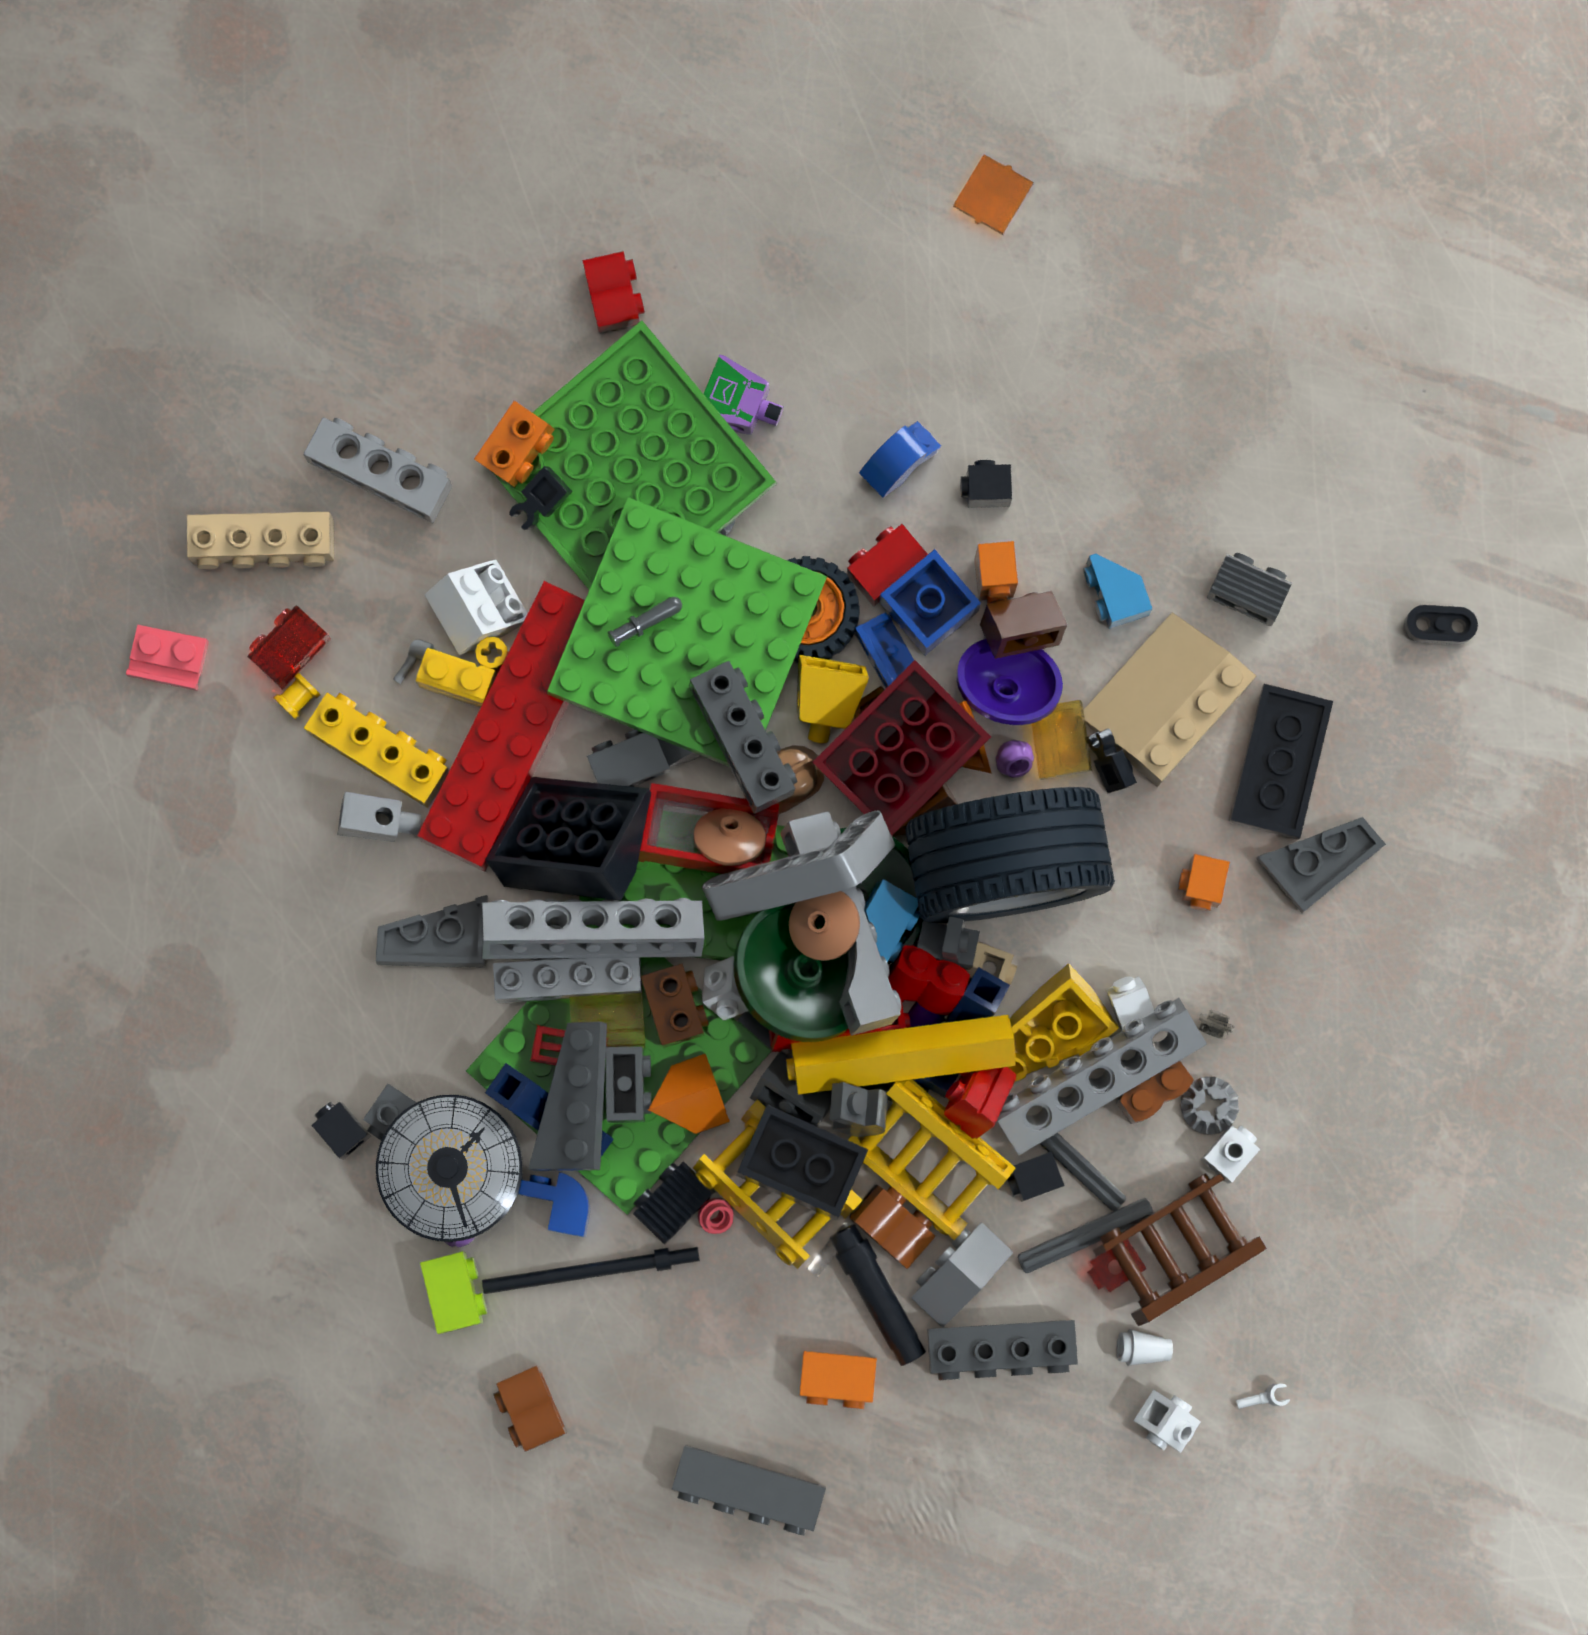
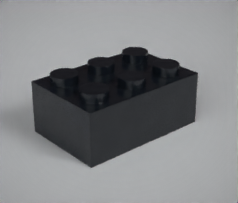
[736,1105,868,1220]

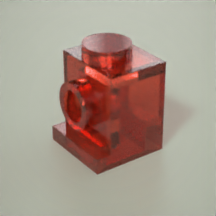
[1087,1239,1147,1293]

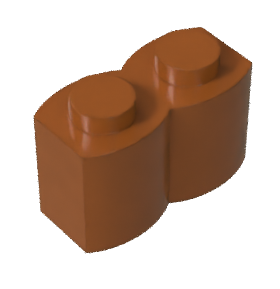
[1116,1061,1194,1124]
[850,1185,936,1269]
[493,1366,567,1452]

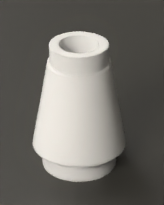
[1117,1329,1173,1366]

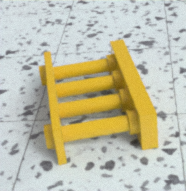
[848,1080,1015,1240]
[693,1099,863,1269]

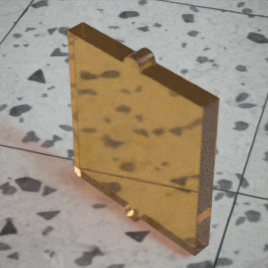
[953,154,1034,235]

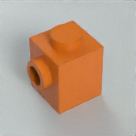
[1178,854,1230,911]

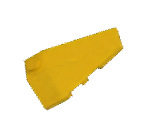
[1008,963,1119,1082]

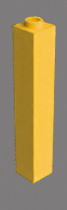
[786,1015,1016,1095]

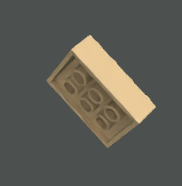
[1078,612,1256,787]

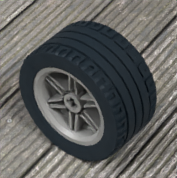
[905,787,1115,923]

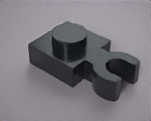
[509,466,573,530]
[1086,728,1137,793]

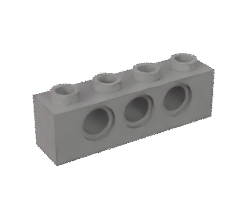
[304,417,452,523]
[493,957,642,1003]

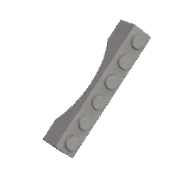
[780,811,901,1036]

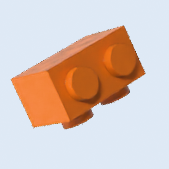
[474,400,555,487]

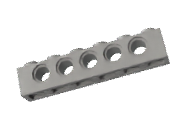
[481,898,704,959]
[997,998,1207,1155]

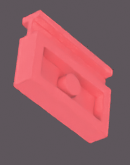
[126,625,209,691]

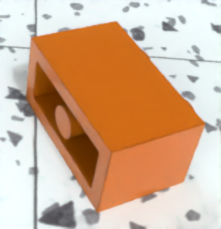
[974,541,1018,604]
[799,1351,877,1409]

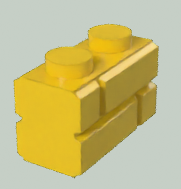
[415,648,497,708]

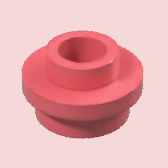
[698,1198,734,1234]

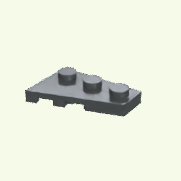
[1256,817,1386,913]

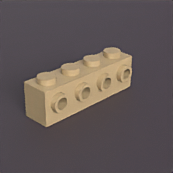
[187,512,334,569]

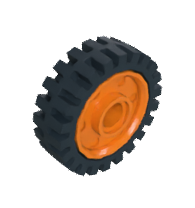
[788,556,860,663]

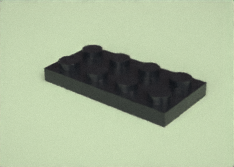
[1229,684,1333,840]

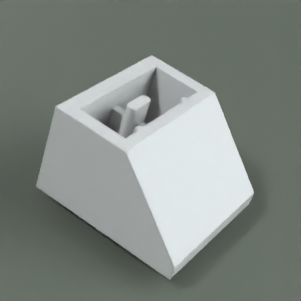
[424,559,527,655]

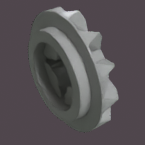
[1181,1077,1239,1134]

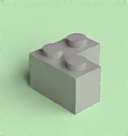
[911,1222,1013,1328]

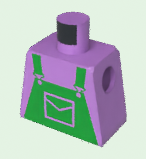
[704,354,784,435]

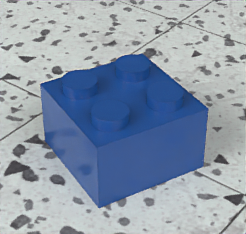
[879,549,981,656]

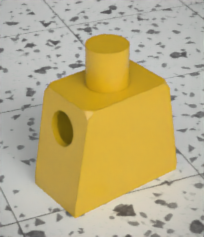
[797,655,869,743]

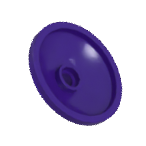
[956,639,1063,725]

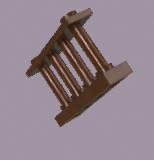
[1093,1173,1267,1326]

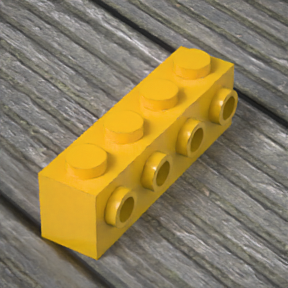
[304,692,449,808]

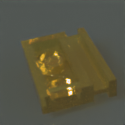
[1031,700,1092,780]
[569,993,645,1048]

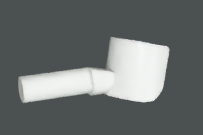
[1236,1384,1290,1409]

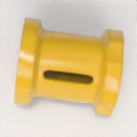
[475,637,508,674]
[273,673,321,720]

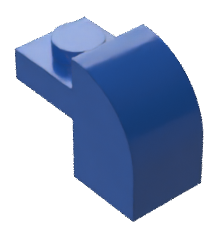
[859,421,942,498]
[519,1172,590,1237]

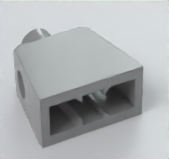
[337,792,421,842]

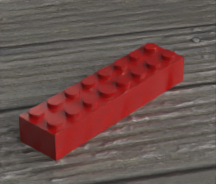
[417,581,585,872]

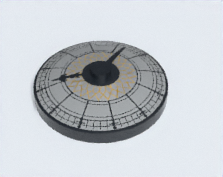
[376,1095,523,1242]

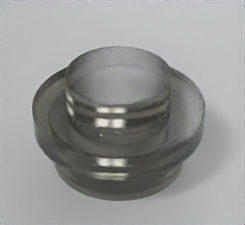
[1199,1010,1234,1040]

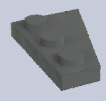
[376,895,488,968]

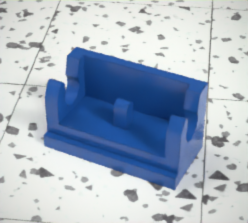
[855,612,914,689]

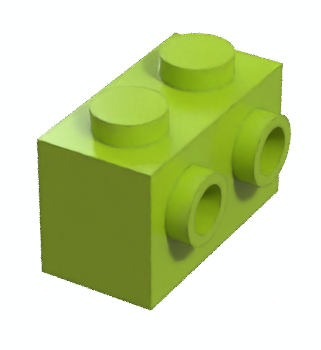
[420,1251,487,1334]

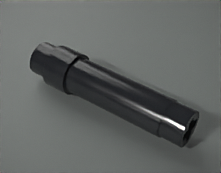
[829,1224,926,1366]

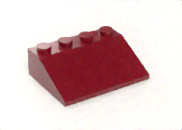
[813,660,991,836]

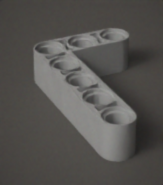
[702,811,895,921]

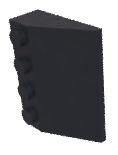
[486,777,651,901]

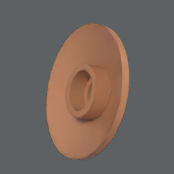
[693,808,766,866]
[789,891,860,961]

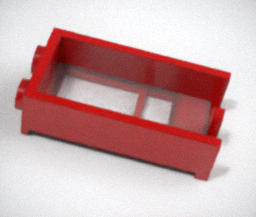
[639,783,779,874]

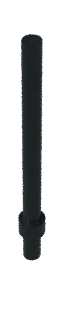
[482,1247,700,1294]

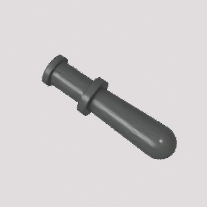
[607,597,682,647]

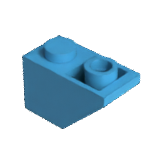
[1083,554,1152,629]
[864,879,920,963]

